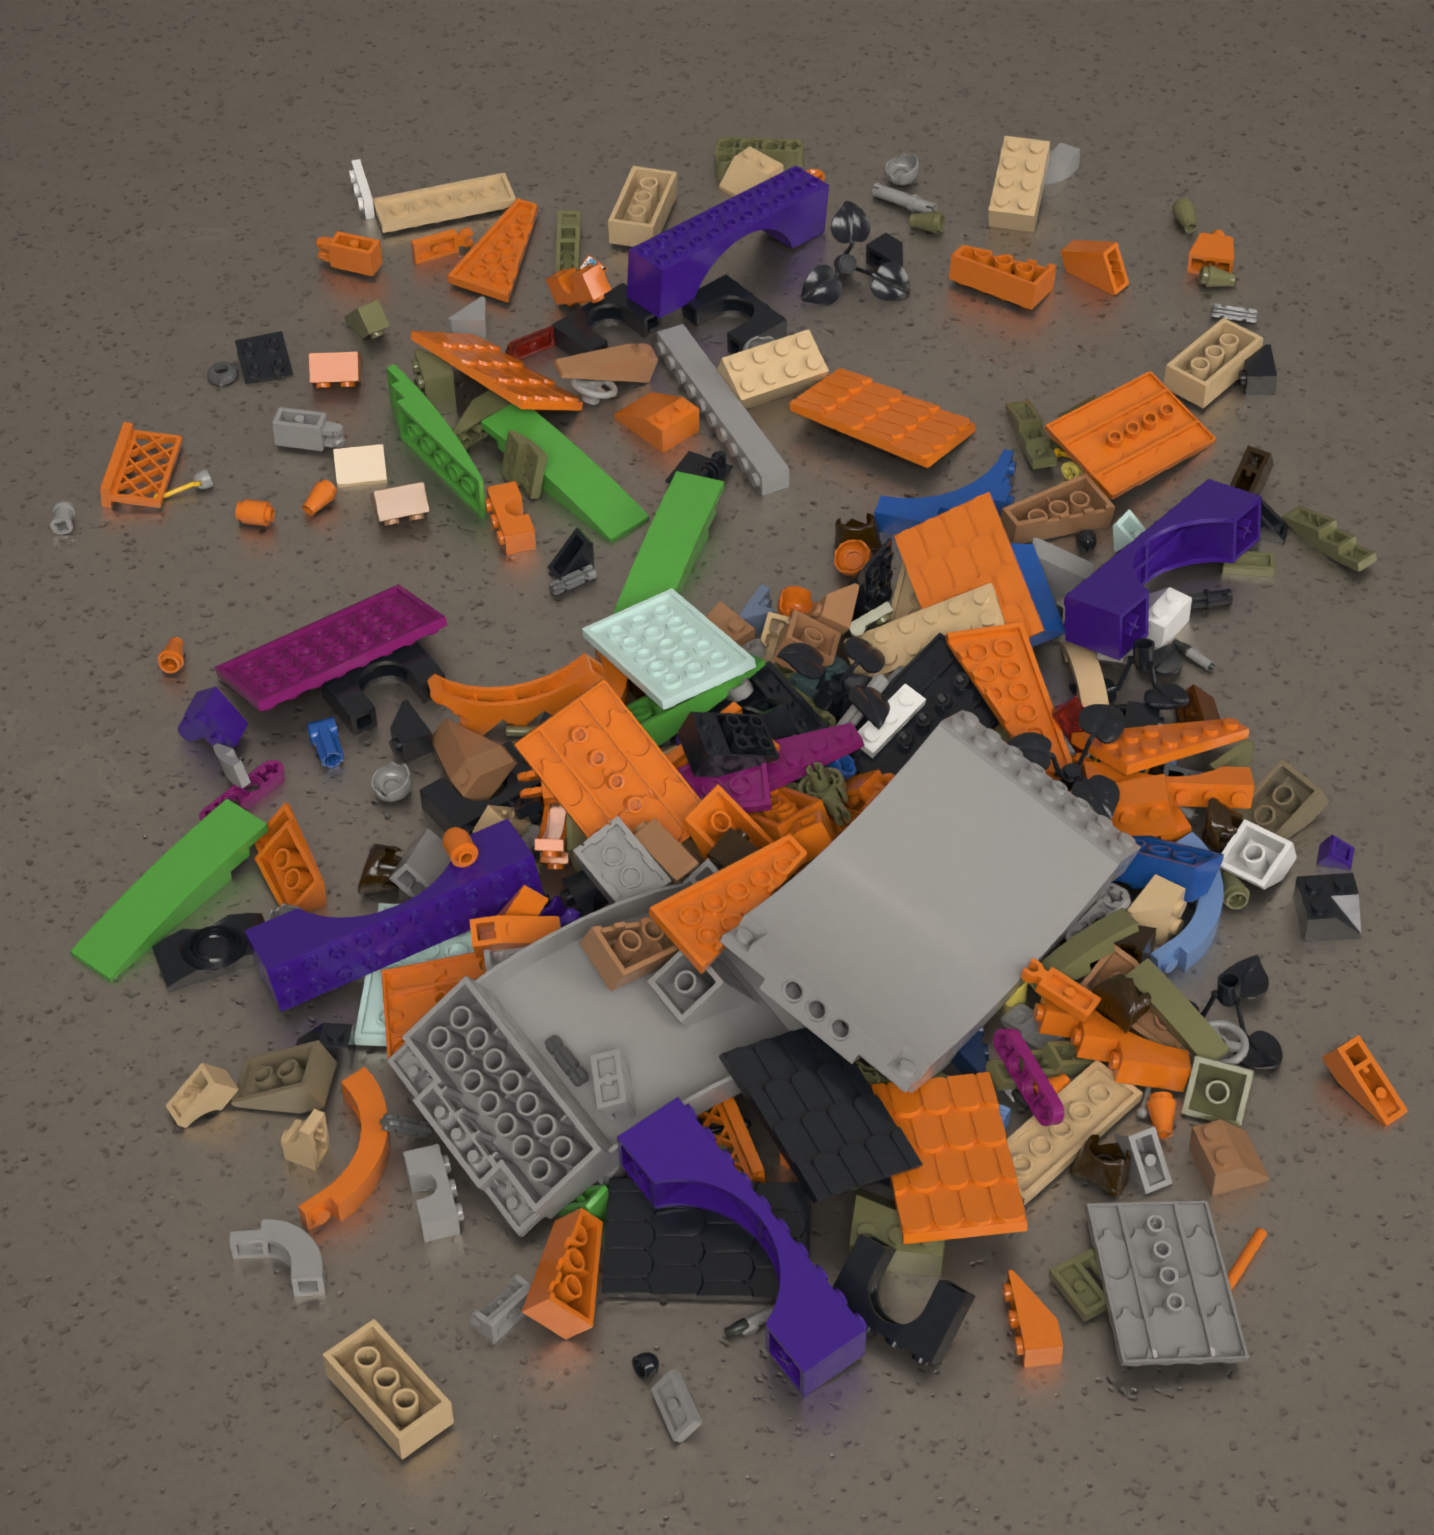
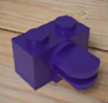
[178,686,249,748]

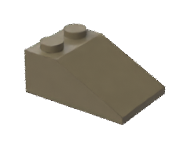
[1235,759,1330,839]
[231,1040,337,1114]

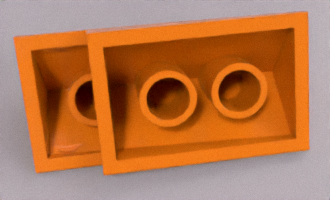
[254,803,327,912]

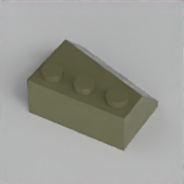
[849,1188,946,1277]

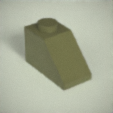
[344,300,390,340]

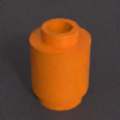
[235,499,275,527]
[442,827,478,868]

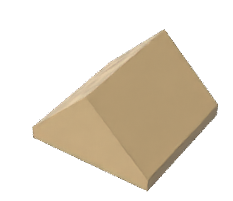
[333,444,387,488]

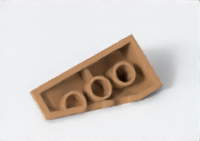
[554,343,658,383]
[432,718,517,801]
[1080,944,1183,1049]

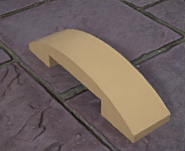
[1060,641,1109,710]

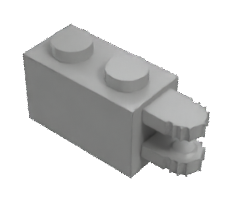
[272,407,345,451]

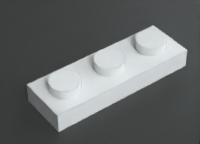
[348,159,375,219]
[858,684,926,758]

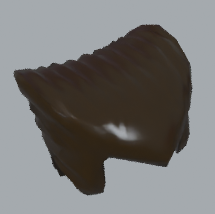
[834,513,883,551]
[1202,797,1243,852]
[358,844,402,895]
[1091,973,1151,1034]
[1069,1134,1132,1197]

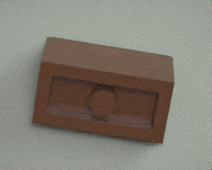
[1176,684,1220,723]

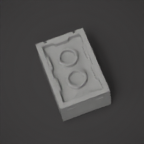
[573,816,672,904]

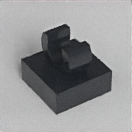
[514,796,544,825]

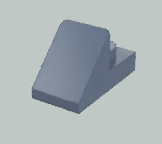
[739,585,777,635]

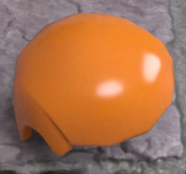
[834,539,872,578]
[777,586,814,617]

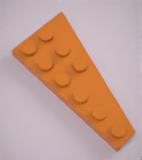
[447,198,538,303]
[1071,718,1249,775]
[649,834,807,975]

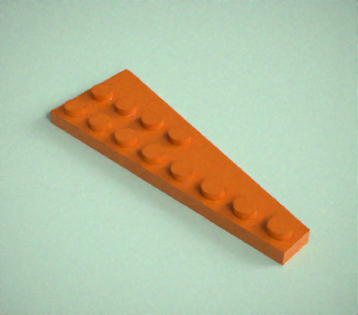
[945,622,1073,780]

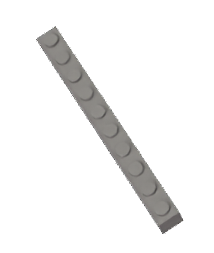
[655,324,789,496]

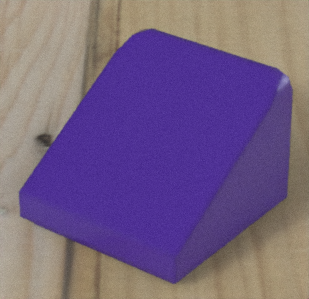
[1317,834,1354,870]

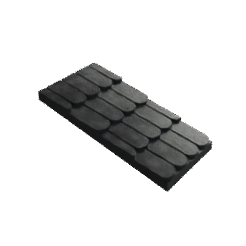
[848,633,1000,776]
[718,1027,923,1203]
[602,1178,811,1302]

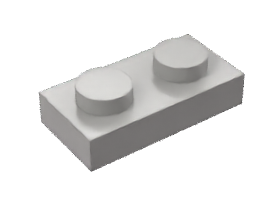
[650,1369,703,1442]

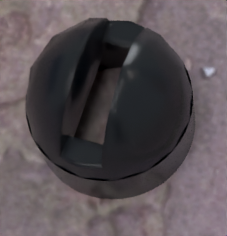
[1075,530,1097,552]
[632,1352,659,1380]

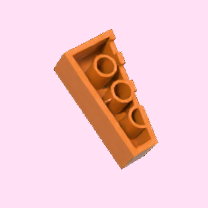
[521,1208,603,1340]

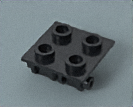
[235,331,293,384]
[665,450,733,484]

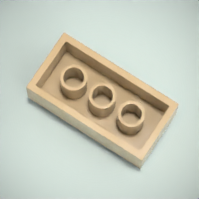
[988,136,1050,232]
[608,166,678,247]
[1164,317,1263,408]
[717,329,829,409]
[322,1319,454,1460]

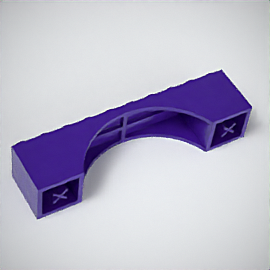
[626,165,829,318]
[1064,479,1262,660]
[245,819,544,1012]
[617,1097,867,1397]

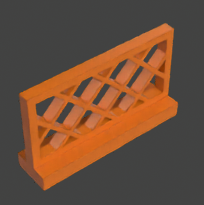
[100,422,183,508]
[697,1097,766,1183]

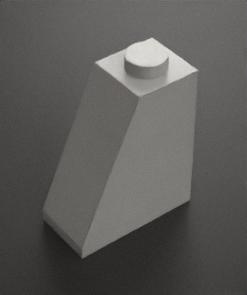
[1032,537,1094,597]
[389,828,449,898]

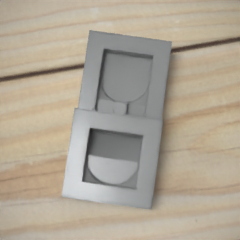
[213,743,251,788]
[1000,1003,1065,1050]

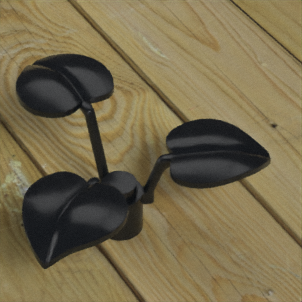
[801,201,911,305]
[777,637,890,730]
[1069,638,1189,710]
[1007,704,1125,820]
[1189,955,1283,1069]

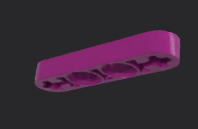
[199,760,285,821]
[993,1028,1065,1126]

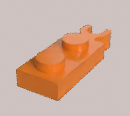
[411,227,474,264]
[1020,958,1102,1023]

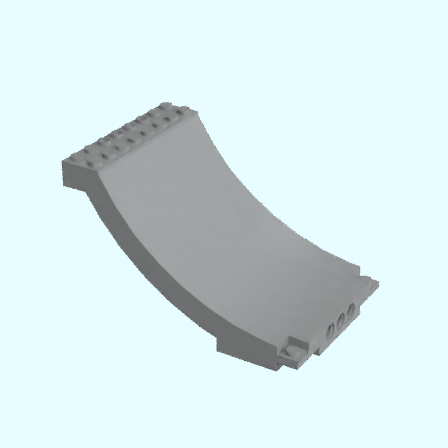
[720,710,1141,1093]
[387,858,847,1237]

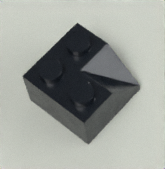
[1293,873,1361,942]

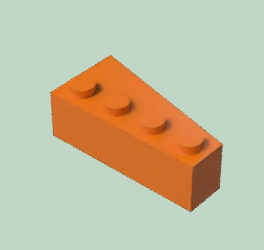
[948,244,1057,310]
[1069,774,1177,836]

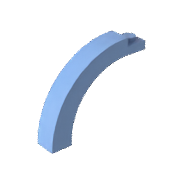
[1150,832,1224,974]

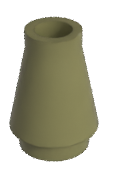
[1172,198,1198,233]
[909,211,945,234]
[1199,264,1235,288]
[1221,871,1250,910]

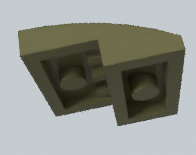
[501,430,548,499]

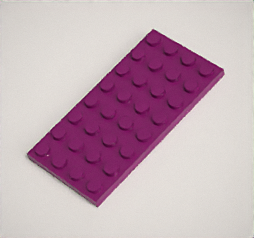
[215,584,448,712]

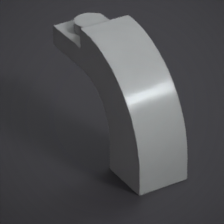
[998,142,1080,185]
[229,1219,326,1297]

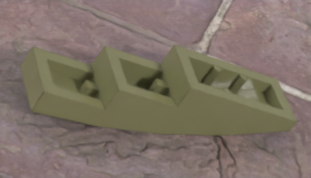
[555,210,581,273]
[1005,400,1057,470]
[1282,505,1377,572]
[1028,908,1139,996]
[1126,958,1230,1061]
[985,1040,1104,1091]

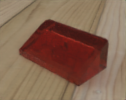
[505,326,555,360]
[1052,695,1088,754]

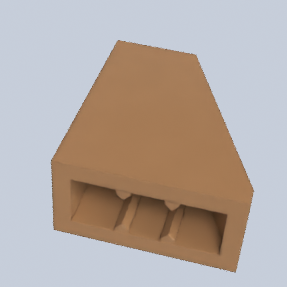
[633,818,699,885]

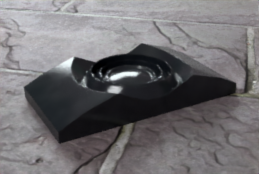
[152,913,265,992]

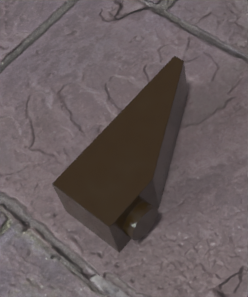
[1230,445,1274,495]

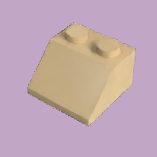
[719,146,783,197]
[1127,874,1187,946]

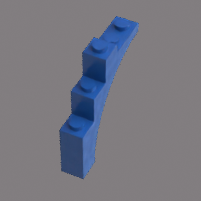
[874,449,1017,535]

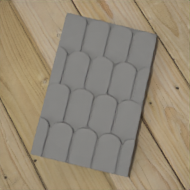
[1085,1200,1249,1366]

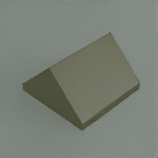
[1181,1055,1255,1128]

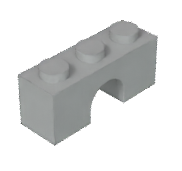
[403,1144,464,1242]

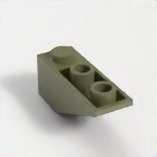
[453,390,510,449]

